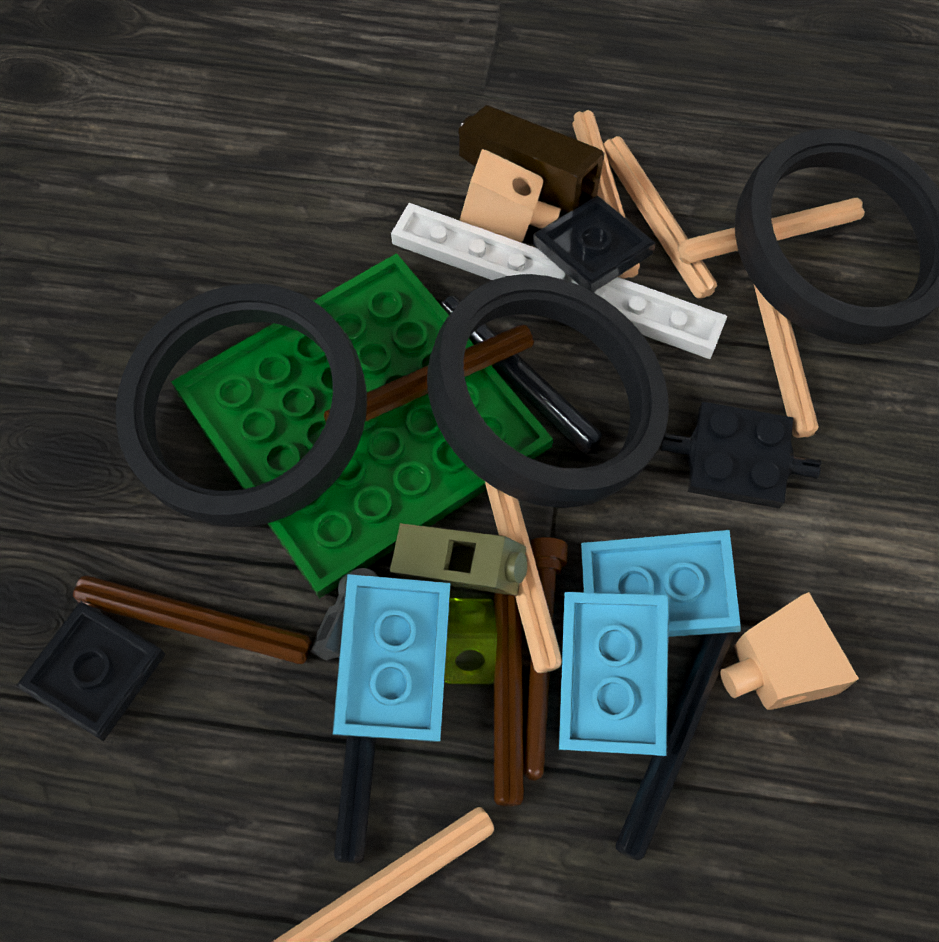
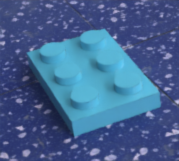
[581,530,741,637]
[332,574,450,742]
[559,592,669,756]

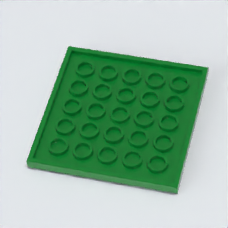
[171,253,553,599]

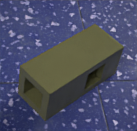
[390,523,527,596]

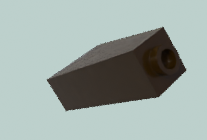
[459,105,605,219]

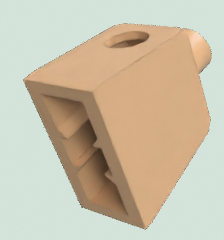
[459,149,561,243]
[720,592,859,710]

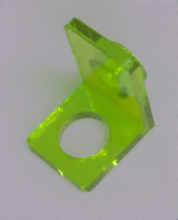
[444,598,497,684]

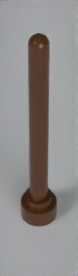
[523,537,568,781]

